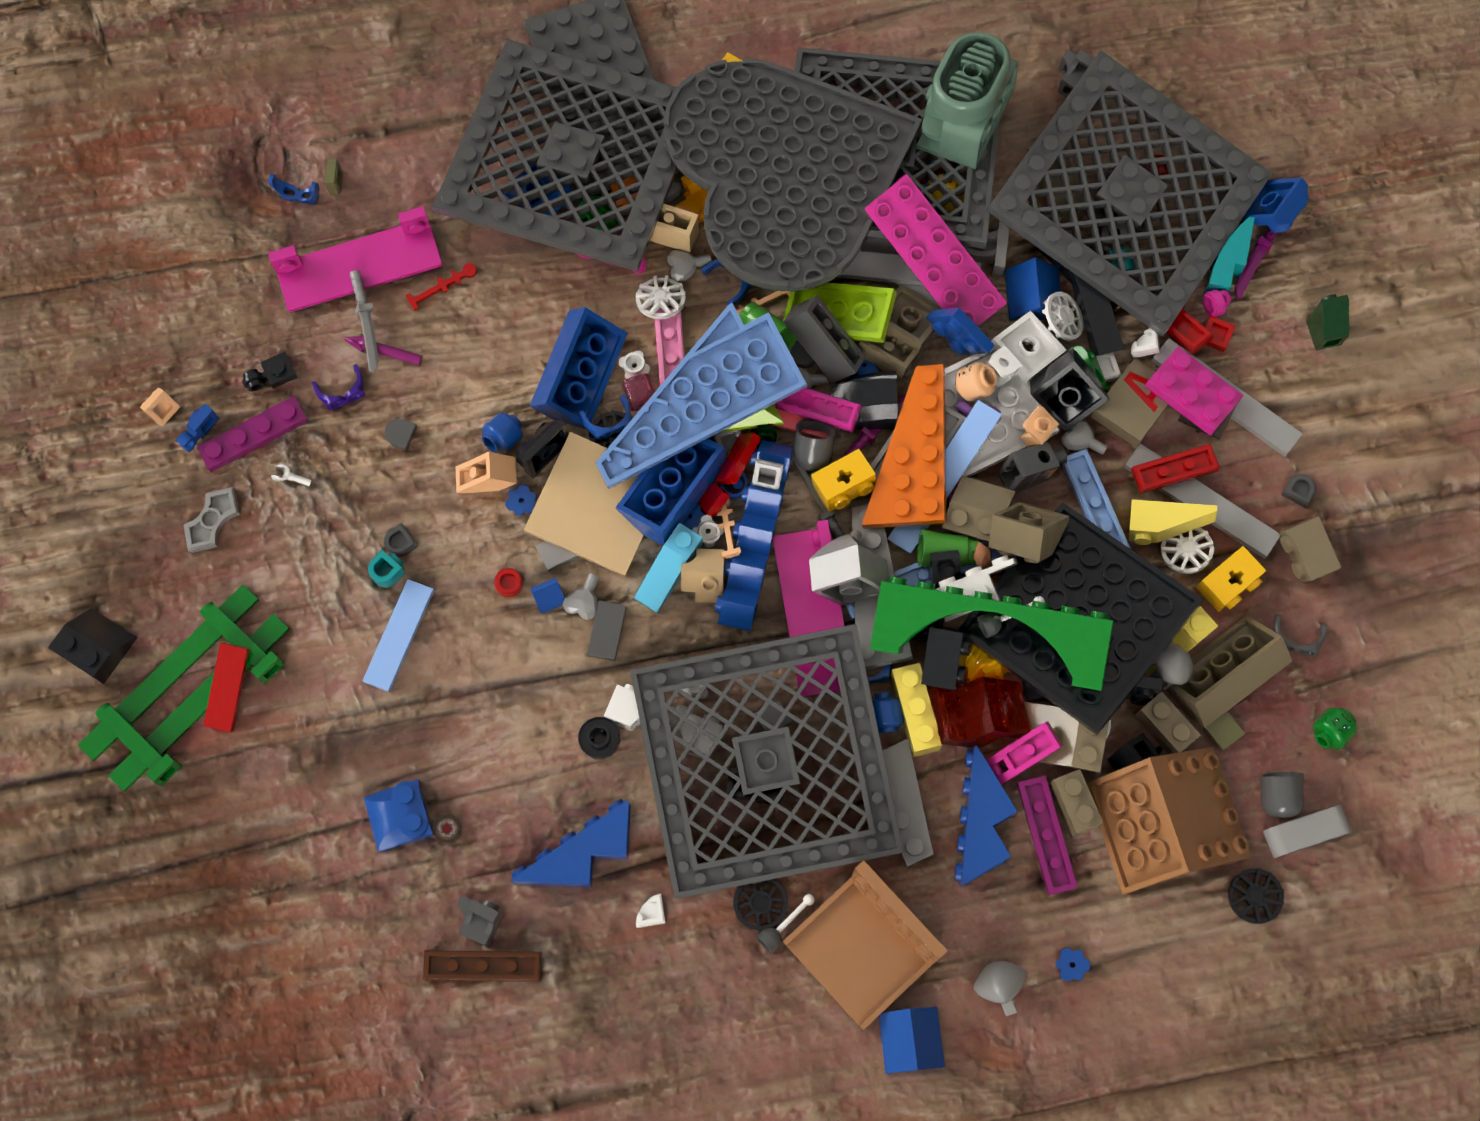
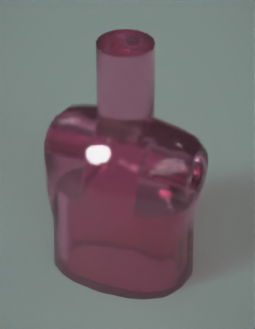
[621,373,656,412]

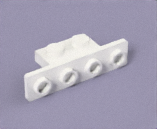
[936,555,1018,622]

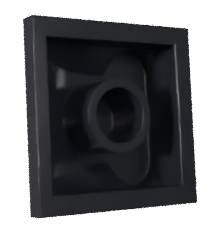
[516,420,569,479]

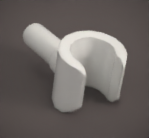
[271,464,312,486]

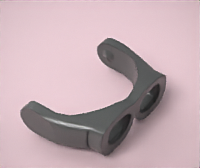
[1272,614,1327,657]

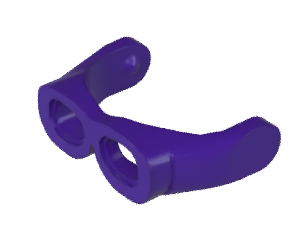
[311,364,365,410]

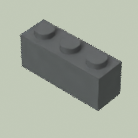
[784,295,866,383]

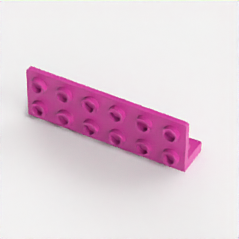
[865,174,1007,327]
[268,206,442,312]
[773,520,845,698]

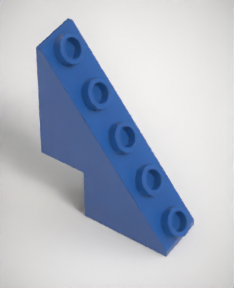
[954,745,1017,887]
[511,799,631,888]

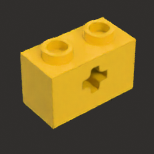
[811,449,876,512]
[1196,546,1266,612]

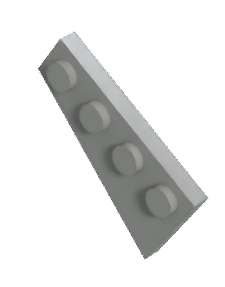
[883,739,933,868]

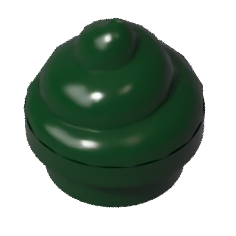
[750,424,777,449]

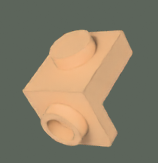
[1019,406,1059,445]

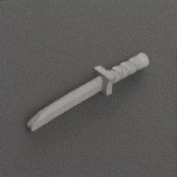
[350,270,379,373]

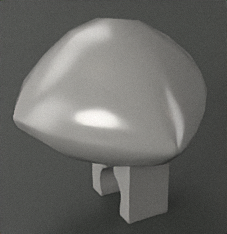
[1149,643,1194,690]
[974,960,1027,1016]

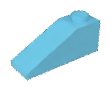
[634,523,703,613]

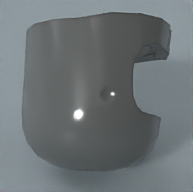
[793,419,835,471]
[1260,772,1304,818]

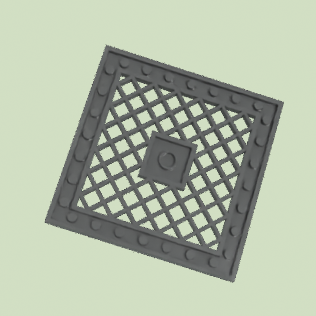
[432,39,678,272]
[795,47,1000,249]
[986,50,1272,336]
[630,624,904,899]

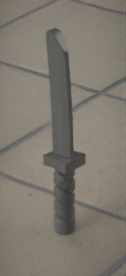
[792,456,845,539]

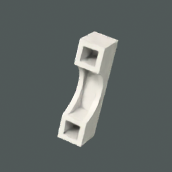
[604,684,723,759]

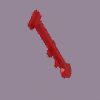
[405,263,477,311]

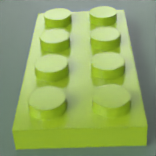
[783,282,897,343]

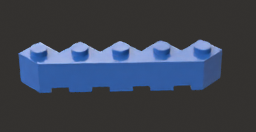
[715,440,794,631]

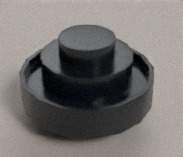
[578,717,620,759]

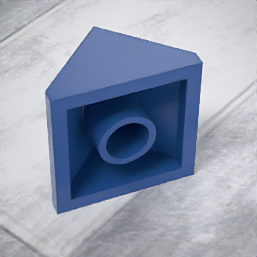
[1005,258,1061,321]
[878,1007,945,1074]

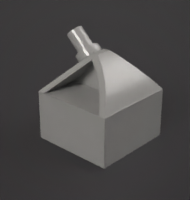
[809,530,889,606]

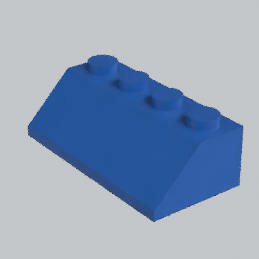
[530,307,628,429]
[616,438,726,546]

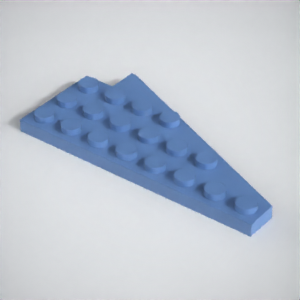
[595,303,807,489]

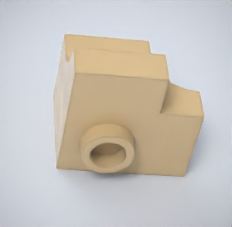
[681,549,725,603]

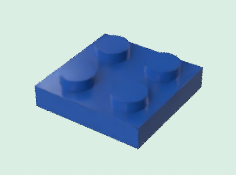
[926,308,995,355]

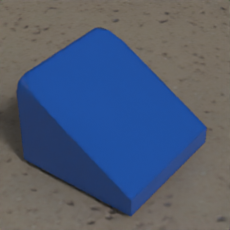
[531,578,564,613]

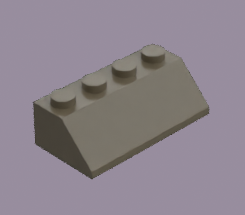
[1167,615,1292,728]

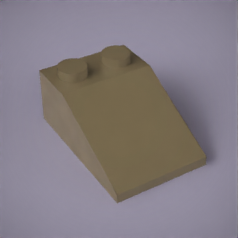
[1016,702,1109,774]

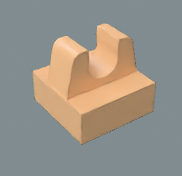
[140,387,180,427]

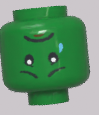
[1313,707,1357,750]

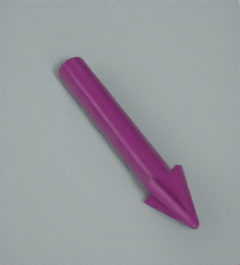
[344,336,423,366]

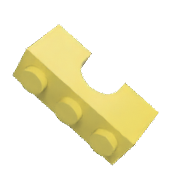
[890,663,942,758]

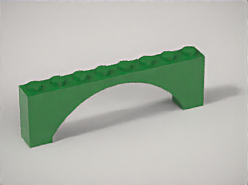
[870,576,1115,691]

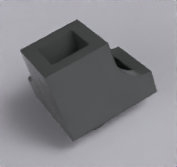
[1057,50,1094,98]
[456,895,504,948]

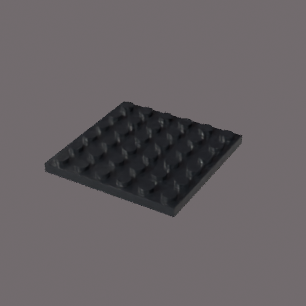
[959,502,1203,735]

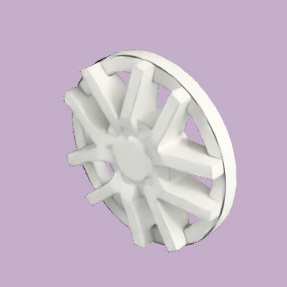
[636,275,686,319]
[1042,292,1084,342]
[1161,528,1214,574]

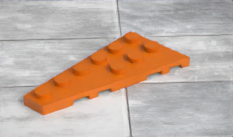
[861,364,946,529]

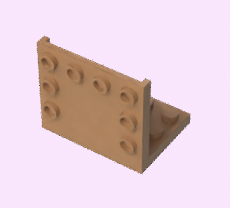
[1086,747,1252,895]
[783,860,948,1030]

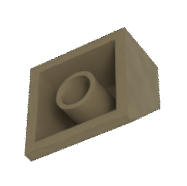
[942,476,1016,541]
[988,502,1070,563]

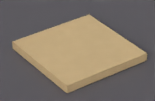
[524,432,644,577]

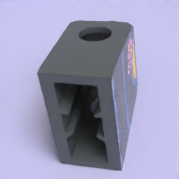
[997,442,1067,494]

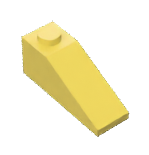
[1129,500,1218,545]

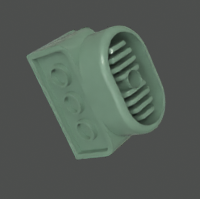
[916,32,1019,169]

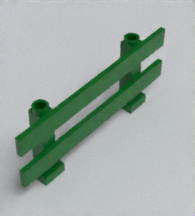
[78,584,290,792]

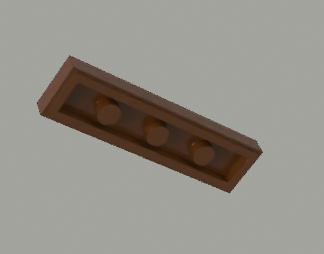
[423,950,542,982]

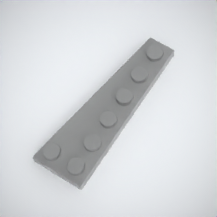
[852,504,913,670]

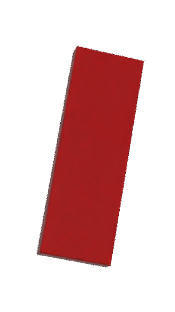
[1131,443,1220,495]
[203,642,250,732]

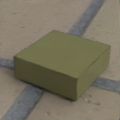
[325,159,343,195]
[1203,711,1246,752]

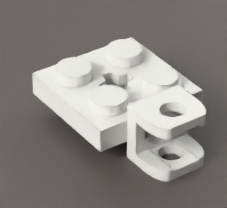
[987,311,1067,387]

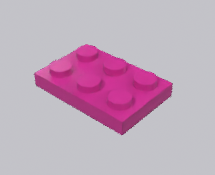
[1145,347,1244,436]

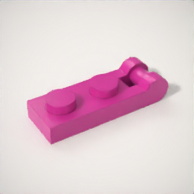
[986,722,1063,786]

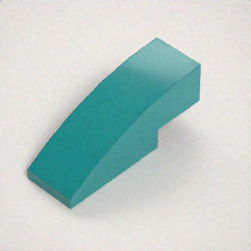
[1204,217,1255,294]

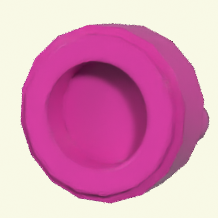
[1203,289,1231,317]

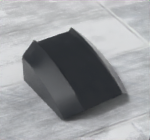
[831,371,898,430]

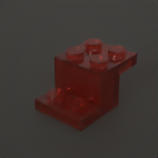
[929,676,1031,749]

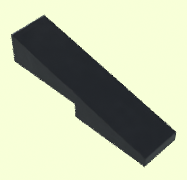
[1070,246,1124,356]

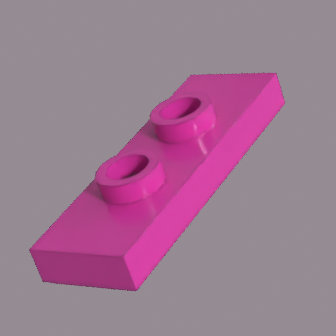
[775,388,862,433]

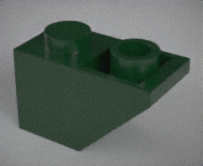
[1306,294,1349,351]

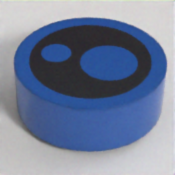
[721,473,748,499]

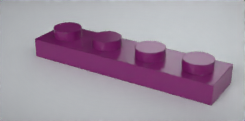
[197,396,309,473]
[1016,775,1078,896]

